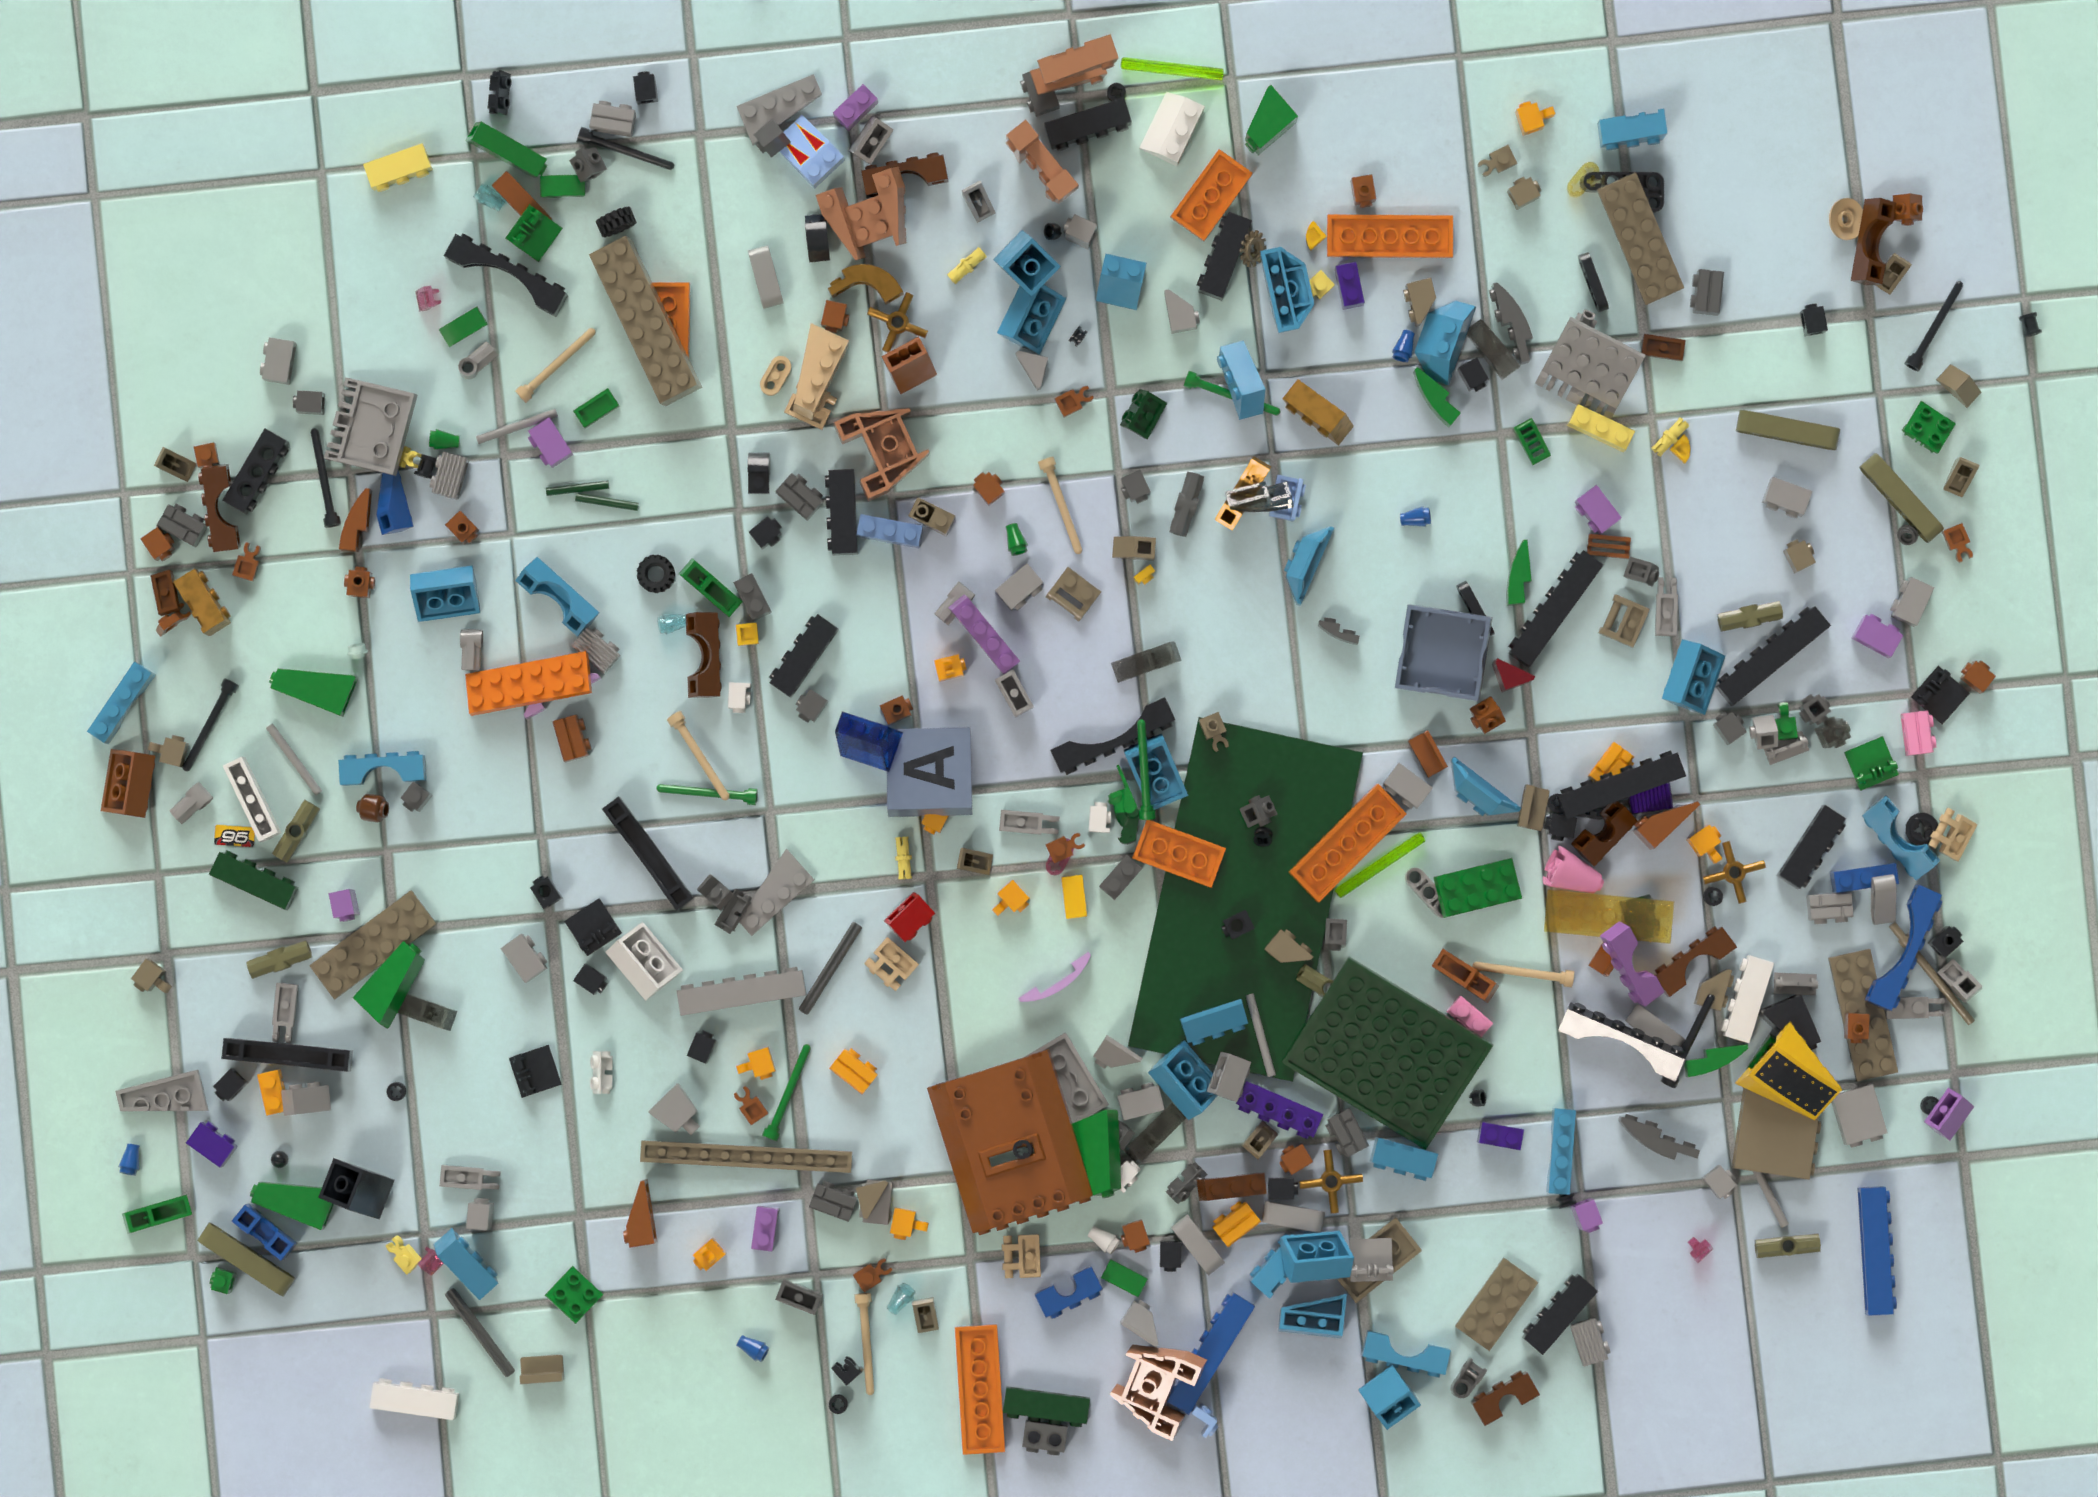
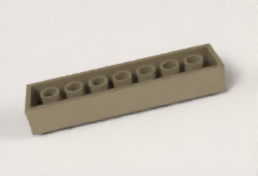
[589,236,703,406]

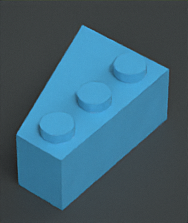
[1597,108,1668,150]
[1249,1233,1294,1299]

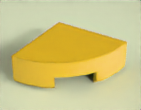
[1306,221,1327,251]
[1669,434,1690,464]

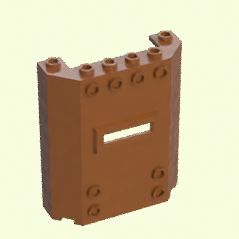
[927,1049,1093,1235]

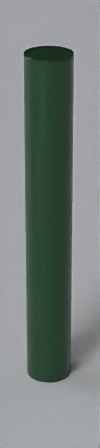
[546,480,609,496]
[575,493,639,511]

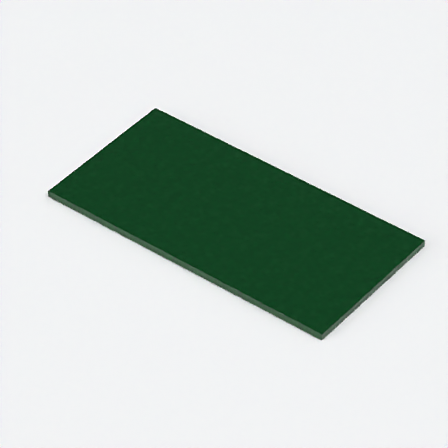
[1128,717,1363,1082]

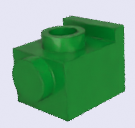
[209,1267,237,1294]

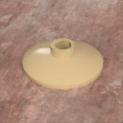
[1829,198,1863,240]

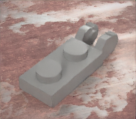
[1655,577,1678,637]
[999,810,1060,835]
[272,983,298,1043]
[1885,997,1945,1019]
[439,1165,501,1190]

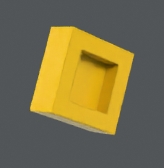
[1133,564,1155,585]
[736,622,759,646]

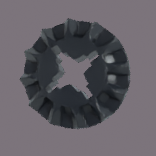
[1905,813,1938,845]

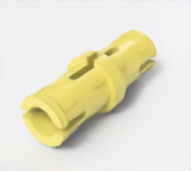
[947,247,987,284]
[1651,417,1689,457]
[895,836,912,880]

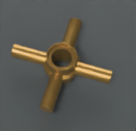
[867,292,928,353]
[1703,841,1766,904]
[1299,1149,1363,1214]

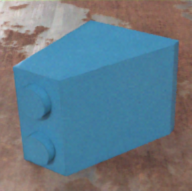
[993,230,1061,297]
[1096,254,1147,310]

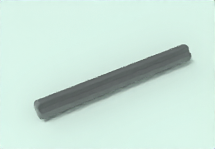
[799,922,862,1015]
[445,1288,515,1377]

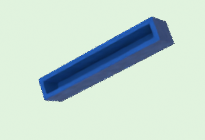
[1857,1186,1897,1316]
[1167,1292,1255,1415]

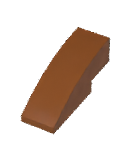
[492,171,552,220]
[339,488,372,552]
[1432,949,1499,1003]

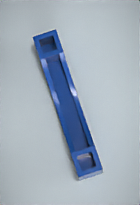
[1865,885,1942,1011]

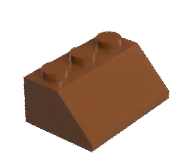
[100,749,155,818]

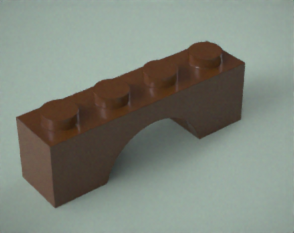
[861,152,948,198]
[1850,198,1897,285]
[198,464,241,552]
[686,612,722,698]
[1654,926,1737,997]

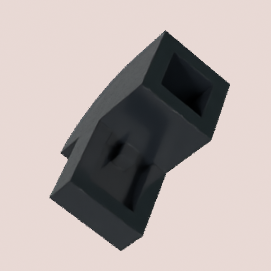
[805,214,830,263]
[747,453,770,494]

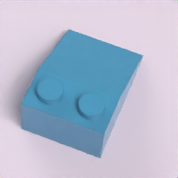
[1123,734,1188,810]

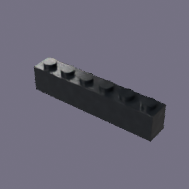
[1508,550,1604,668]
[1716,606,1831,706]
[1556,750,1686,820]

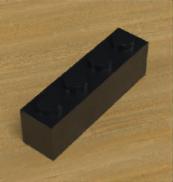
[1044,98,1132,151]
[1196,212,1252,301]
[825,469,858,556]
[769,614,839,698]
[1776,805,1846,889]
[1522,1274,1598,1355]

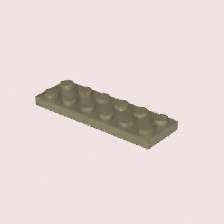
[1596,173,1684,305]
[309,890,437,1000]
[1828,949,1898,1082]

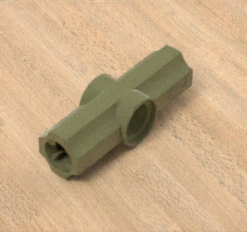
[1717,601,1783,632]
[272,799,320,863]
[246,940,312,979]
[1296,964,1333,997]
[1754,1233,1821,1258]

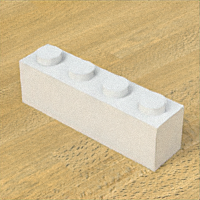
[223,757,281,842]
[1721,955,1774,1043]
[370,1378,459,1420]

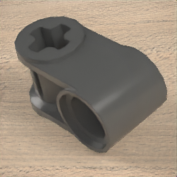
[1450,1358,1487,1398]

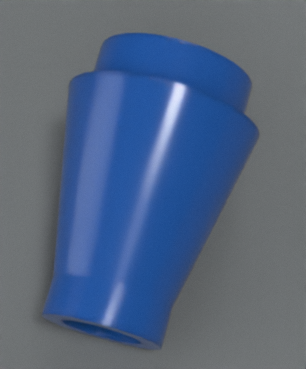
[1392,330,1415,362]
[1400,506,1431,527]
[118,1144,140,1176]
[736,1335,769,1362]

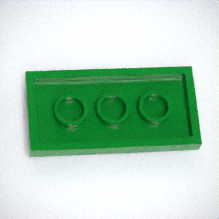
[1433,858,1522,918]

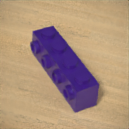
[1235,1080,1324,1139]

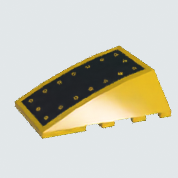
[1735,1022,1842,1120]

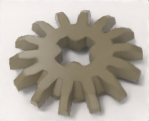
[1240,230,1266,268]

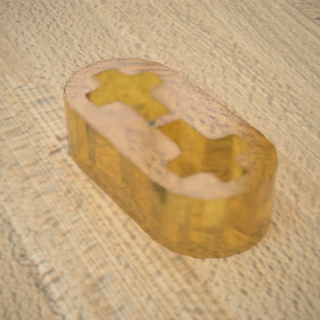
[1566,162,1599,198]

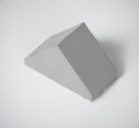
[962,181,996,223]
[1015,351,1048,391]

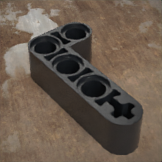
[1580,172,1664,213]

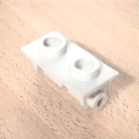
[590,1051,613,1094]

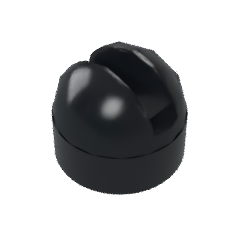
[1044,223,1062,240]
[1469,1089,1486,1107]
[271,1151,288,1168]

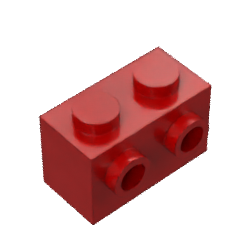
[884,892,935,942]

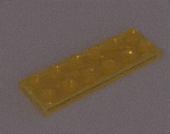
[1544,889,1675,944]

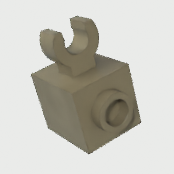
[1199,712,1229,752]
[148,735,189,768]
[131,958,172,993]

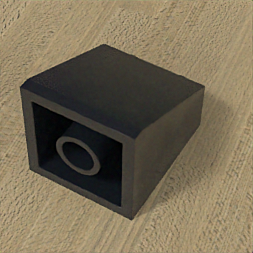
[1758,995,1821,1050]
[318,1158,394,1220]

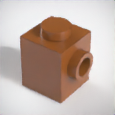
[1350,174,1376,208]
[821,300,849,334]
[973,472,1005,506]
[445,511,479,545]
[140,527,175,561]
[1960,661,1996,694]
[880,695,913,725]
[1844,1013,1870,1044]
[1279,1143,1313,1175]
[1121,1219,1150,1253]

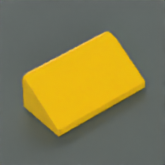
[1061,875,1087,919]

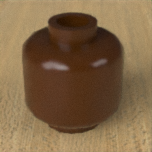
[356,794,389,823]

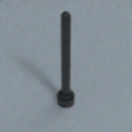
[576,127,674,170]
[1904,281,1963,372]
[310,428,341,528]
[183,678,239,771]
[1661,994,1715,1088]

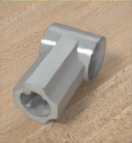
[458,341,498,379]
[935,582,975,625]
[460,629,483,671]
[170,782,213,824]

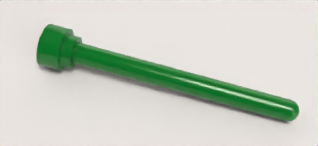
[1183,371,1281,416]
[1137,719,1156,820]
[656,784,758,805]
[762,1044,811,1141]

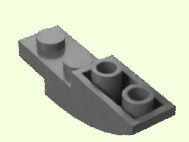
[1489,283,1533,365]
[1618,1114,1700,1160]

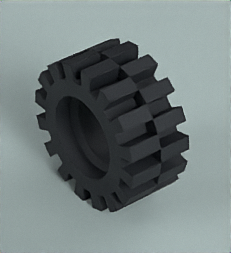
[595,206,637,238]
[636,554,675,593]

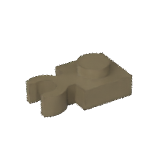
[1478,145,1517,177]

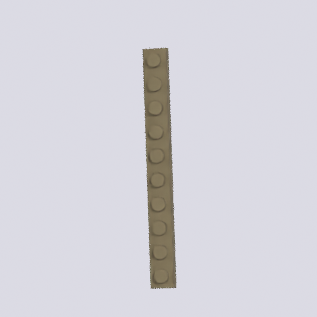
[640,1140,852,1173]

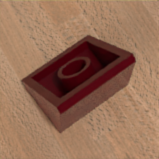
[1492,658,1535,692]

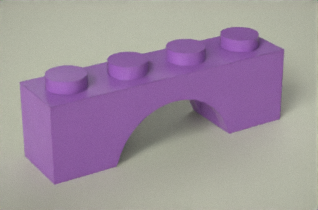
[948,595,1020,674]
[1600,921,1664,1007]

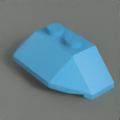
[1260,247,1315,333]
[1414,301,1476,386]
[1284,526,1334,606]
[1451,757,1521,816]

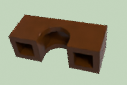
[1571,801,1638,867]
[1197,1173,1267,1201]
[1471,1370,1540,1426]

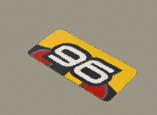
[214,825,255,847]

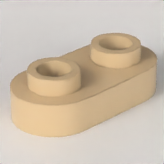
[760,356,792,396]

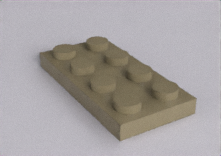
[1337,1217,1422,1303]
[1455,1257,1539,1351]

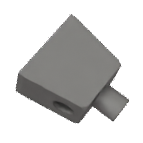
[648,1084,700,1135]

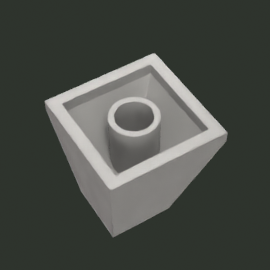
[1093,1035,1143,1069]
[1120,1300,1158,1347]

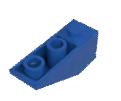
[376,470,414,535]

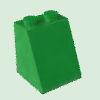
[1245,85,1298,156]

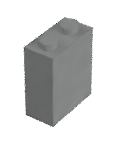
[1831,1084,1888,1148]

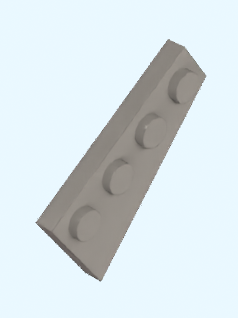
[737,74,822,145]
[739,849,814,936]
[115,1070,209,1111]

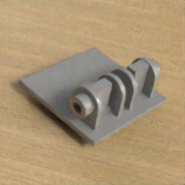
[1349,1238,1394,1282]

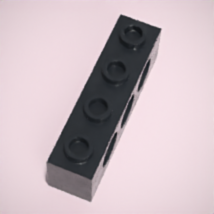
[222,428,290,515]

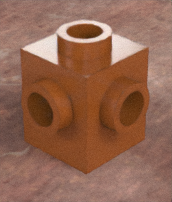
[1893,193,1923,226]
[344,567,375,598]
[1470,696,1506,734]

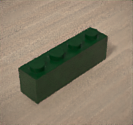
[209,850,299,910]
[1003,1386,1090,1427]

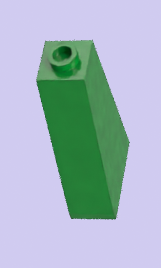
[466,121,547,178]
[269,668,359,717]
[352,941,425,1029]
[1072,1109,1121,1198]
[250,1182,334,1230]

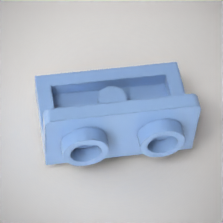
[1269,475,1306,521]
[1191,1403,1218,1439]

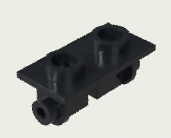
[487,70,512,115]

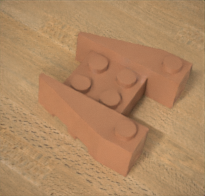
[1030,34,1119,95]
[1006,119,1079,204]
[816,167,906,260]
[834,408,929,502]
[1110,1345,1207,1441]

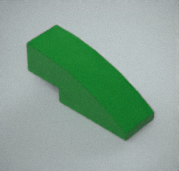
[1413,367,1461,428]
[1506,539,1532,606]
[679,558,743,617]
[1684,1044,1748,1077]
[122,1194,192,1234]

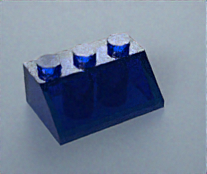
[835,711,903,772]

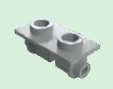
[1764,731,1809,765]
[1774,973,1818,995]

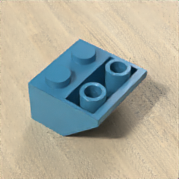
[1358,1365,1421,1430]

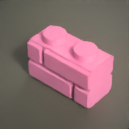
[1900,711,1936,756]
[1446,996,1493,1037]

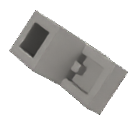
[1937,959,1982,1003]

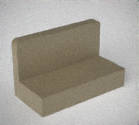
[1517,784,1550,831]
[520,1355,564,1384]

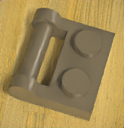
[1045,567,1101,622]
[1598,594,1650,648]

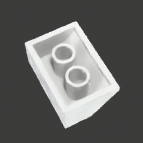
[1139,92,1205,166]
[605,922,683,1001]

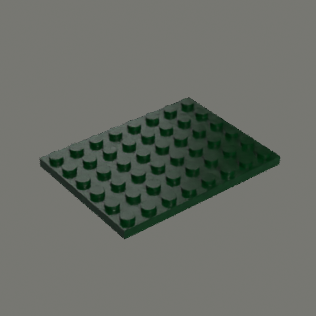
[1282,956,1493,1150]

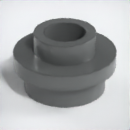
[1897,525,1919,545]

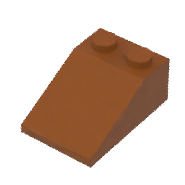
[1633,801,1701,850]
[623,1179,658,1248]

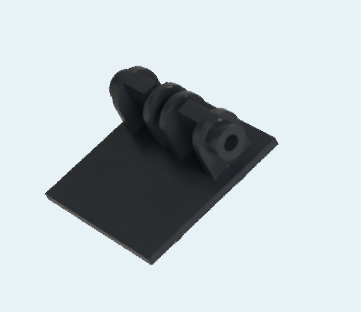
[1911,665,1970,725]
[564,898,622,956]
[509,1045,562,1098]

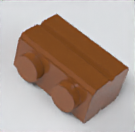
[552,714,592,763]

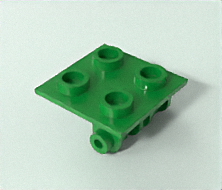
[505,204,563,262]
[1902,401,1956,454]
[1844,736,1899,791]
[545,1266,603,1324]

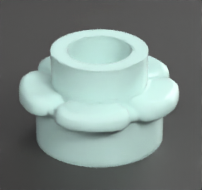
[347,643,368,659]

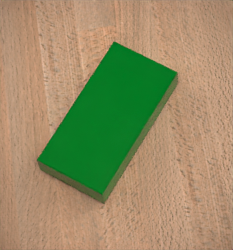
[573,388,620,429]
[1101,1259,1148,1297]

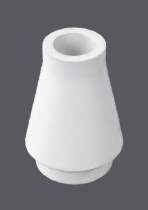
[1088,1226,1120,1254]

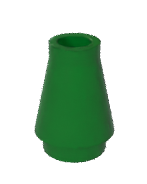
[429,429,460,450]
[1005,523,1028,556]

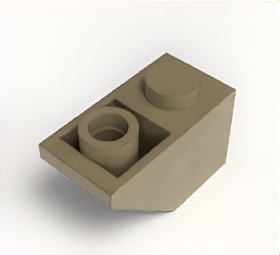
[1403,278,1436,327]
[908,497,956,537]
[1112,536,1156,561]
[1264,929,1313,963]
[1694,969,1734,1011]

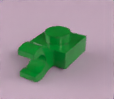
[1775,702,1798,741]

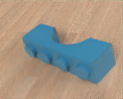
[515,557,600,637]
[87,662,156,744]
[338,751,426,786]
[1862,796,1940,881]
[1546,1108,1576,1195]
[1361,1330,1451,1378]

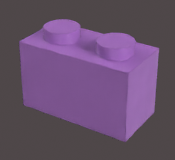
[833,84,878,131]
[528,418,573,468]
[1575,485,1622,535]
[1852,614,1903,658]
[328,889,360,922]
[1924,1088,1974,1141]
[1570,1198,1603,1233]
[751,1206,779,1252]

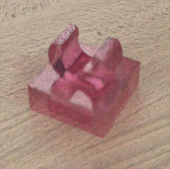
[415,286,441,312]
[1688,1237,1713,1263]
[418,1247,444,1276]

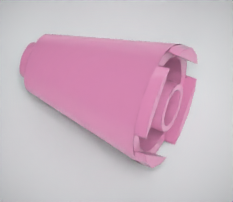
[1542,846,1604,894]

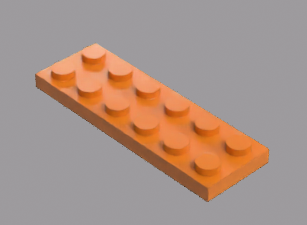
[1327,214,1453,258]
[465,651,592,716]
[1289,784,1407,902]
[955,1324,1005,1455]

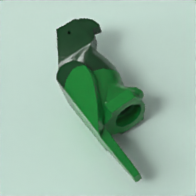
[1107,765,1139,845]

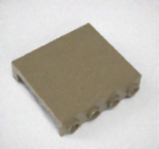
[1731,1088,1821,1180]

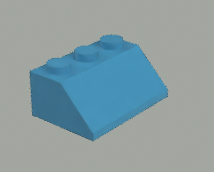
[997,285,1067,355]
[410,565,480,622]
[1662,639,1725,715]
[1180,999,1248,1046]
[1148,1040,1217,1120]
[1280,1231,1354,1283]

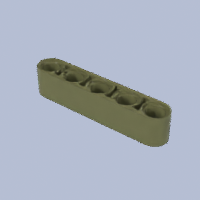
[1736,410,1840,450]
[1859,453,1944,543]
[197,1222,295,1297]

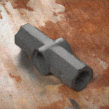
[1169,471,1204,537]

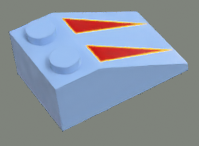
[779,115,845,189]

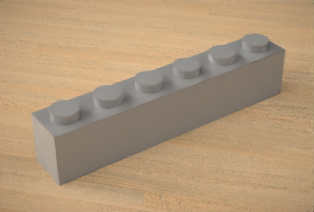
[677,967,807,1016]

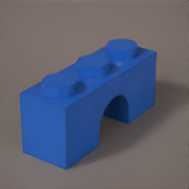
[1830,863,1899,893]
[232,1204,297,1261]
[1035,1266,1103,1319]

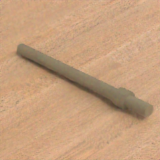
[1889,922,1975,1025]

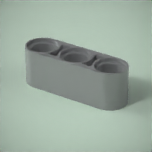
[748,245,783,309]
[1404,868,1443,918]
[1871,874,1896,925]
[1625,1004,1686,1047]
[1261,1201,1325,1233]
[1171,1214,1225,1276]

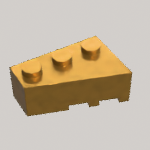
[1282,379,1354,446]
[173,568,231,636]

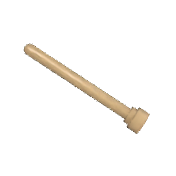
[515,328,596,403]
[1038,457,1082,554]
[667,711,729,800]
[1473,962,1574,988]
[854,1293,874,1395]

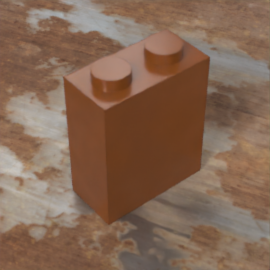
[881,336,937,394]

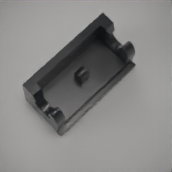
[831,1356,864,1386]

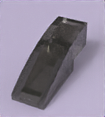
[1467,319,1520,381]
[1225,481,1294,512]
[1111,641,1182,683]
[397,994,457,1031]
[1124,1103,1186,1165]

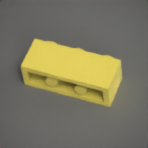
[363,143,433,192]
[1567,404,1635,453]

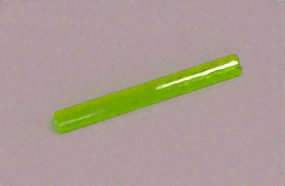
[1121,57,1224,80]
[1335,832,1426,898]

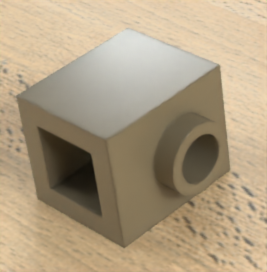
[1507,177,1541,210]
[1783,539,1816,574]

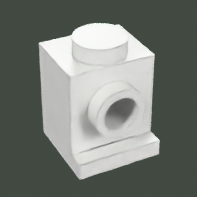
[728,682,751,713]
[1089,802,1111,833]
[1120,1160,1141,1193]

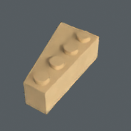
[793,323,849,420]

